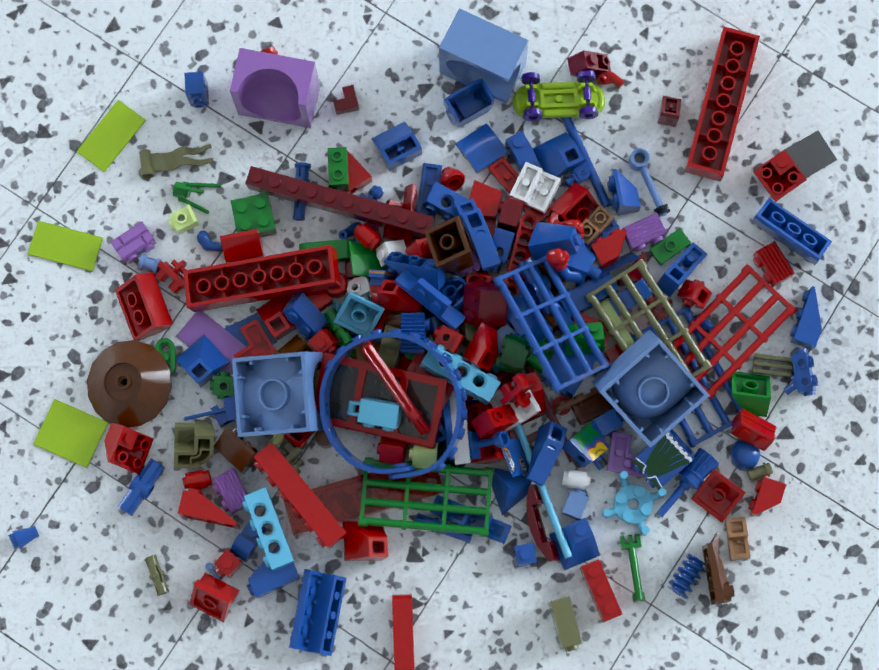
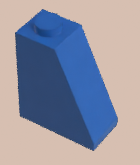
[528,222,582,261]
[247,545,300,598]

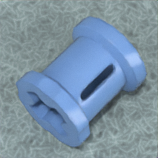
[138,254,162,275]

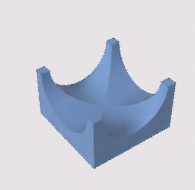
[232,352,324,437]

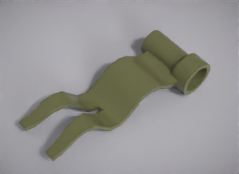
[139,144,214,179]

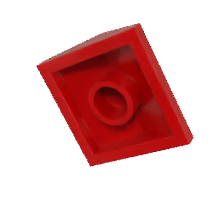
[691,469,746,522]

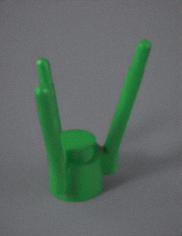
[173,181,221,214]

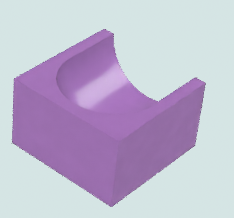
[230,48,320,128]

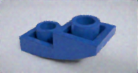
[609,278,652,316]

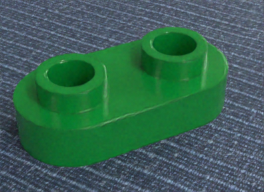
[155,338,176,376]

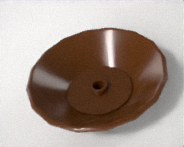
[87,340,172,427]

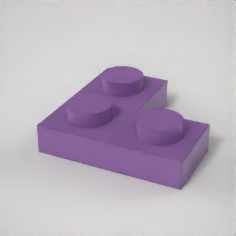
[606,432,645,478]

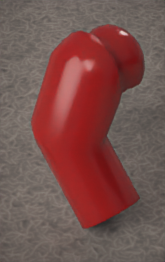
[597,71,625,89]

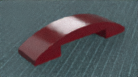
[526,484,560,562]

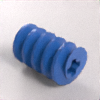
[668,554,707,599]

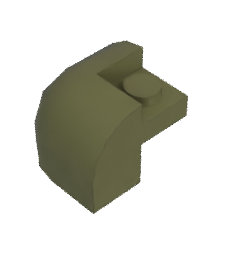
[174,419,214,468]

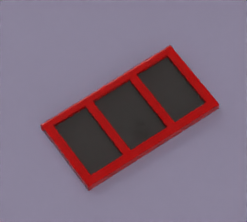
[314,352,449,449]

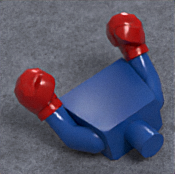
[546,219,602,284]

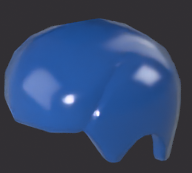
[731,440,760,471]

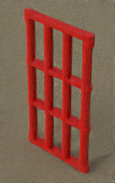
[672,264,797,400]

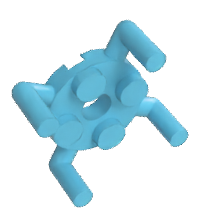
[602,471,666,536]

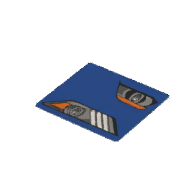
[501,438,529,477]

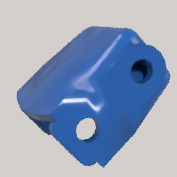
[443,78,494,127]

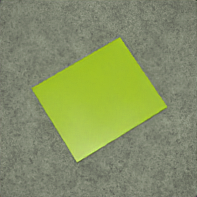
[33,399,108,468]

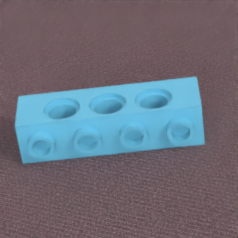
[419,344,501,405]
[242,487,295,571]

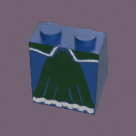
[632,429,695,490]

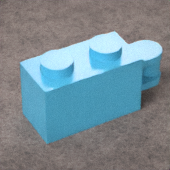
[347,397,403,431]

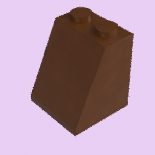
[425,216,474,273]

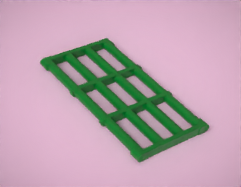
[358,457,494,537]

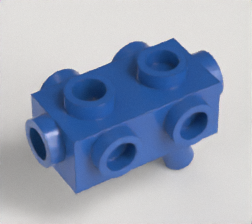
[784,349,818,396]

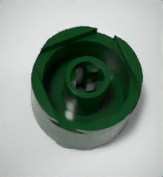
[495,333,531,375]

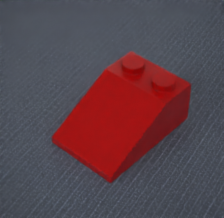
[178,488,240,529]

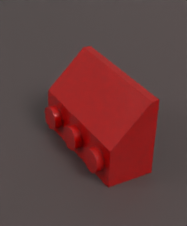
[115,272,173,341]

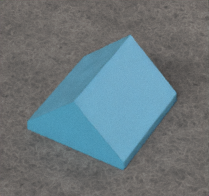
[334,292,385,337]

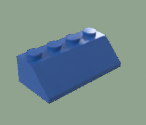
[752,198,832,266]

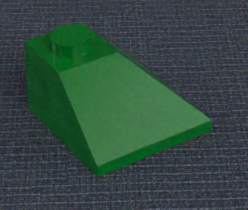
[731,372,771,417]

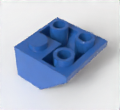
[532,132,584,177]
[607,169,641,216]
[175,334,230,388]

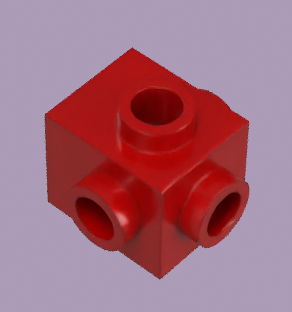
[677,279,712,309]

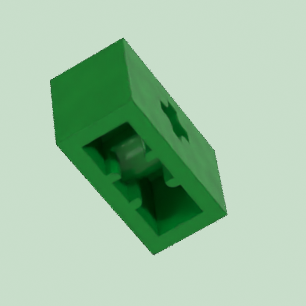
[328,147,349,191]

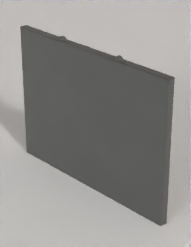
[778,131,837,178]

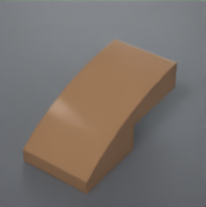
[725,517,751,561]

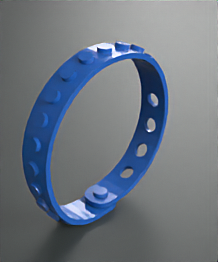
[319,329,467,479]

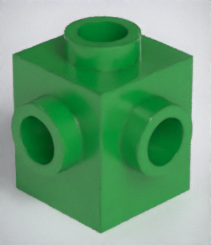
[210,372,235,399]

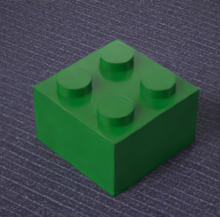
[230,192,277,237]

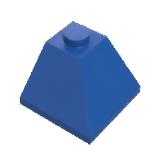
[549,518,600,571]

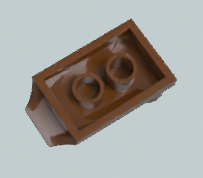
[702,532,735,605]

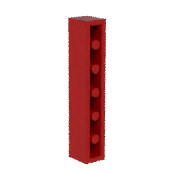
[253,442,347,549]

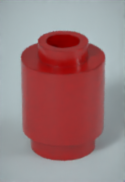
[353,223,382,251]
[182,469,212,490]

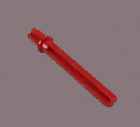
[362,344,430,435]

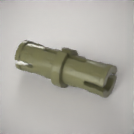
[144,555,169,596]

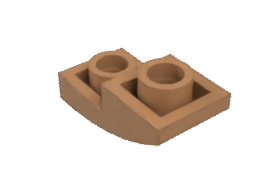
[582,205,615,245]

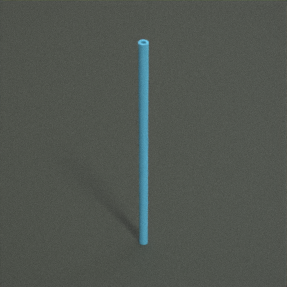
[491,359,572,559]

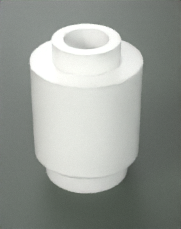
[562,469,591,491]

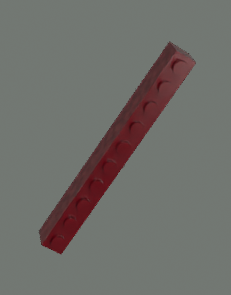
[245,166,434,238]

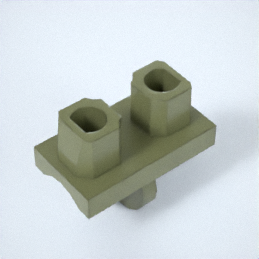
[282,441,303,474]

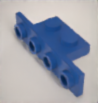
[394,269,465,331]

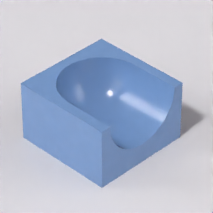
[439,8,529,104]
[591,329,710,448]

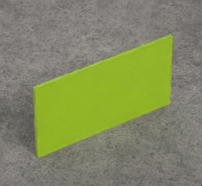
[76,100,146,172]
[28,220,103,272]

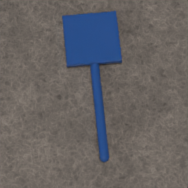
[183,396,236,421]

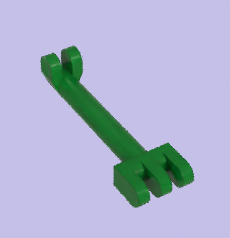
[620,534,645,602]

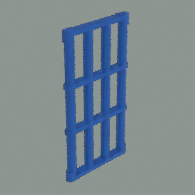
[493,256,610,393]
[631,306,742,448]

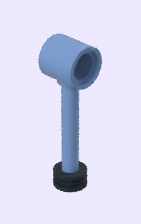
[628,148,670,217]

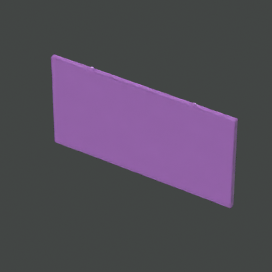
[176,311,246,376]

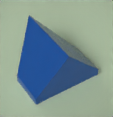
[492,468,532,515]

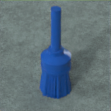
[656,448,719,517]

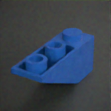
[384,252,445,291]
[790,286,822,350]
[526,421,567,486]

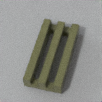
[752,353,792,378]

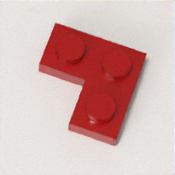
[234,319,276,358]

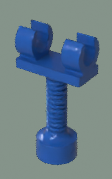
[468,431,509,461]

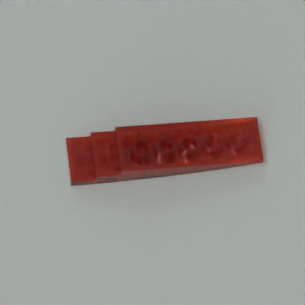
[284,470,444,536]

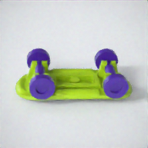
[512,70,605,121]

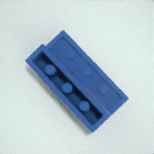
[289,569,347,656]

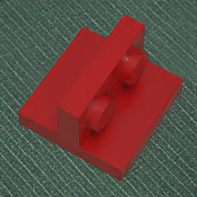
[189,572,240,622]

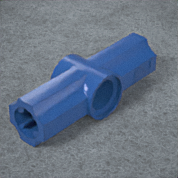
[517,257,560,316]
[117,458,165,516]

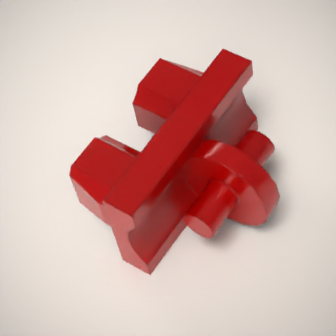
[155,259,187,293]
[499,373,537,408]

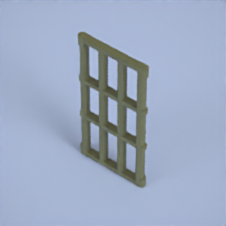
[585,259,712,377]

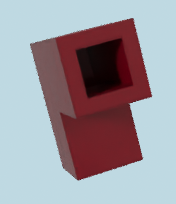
[333,85,359,115]

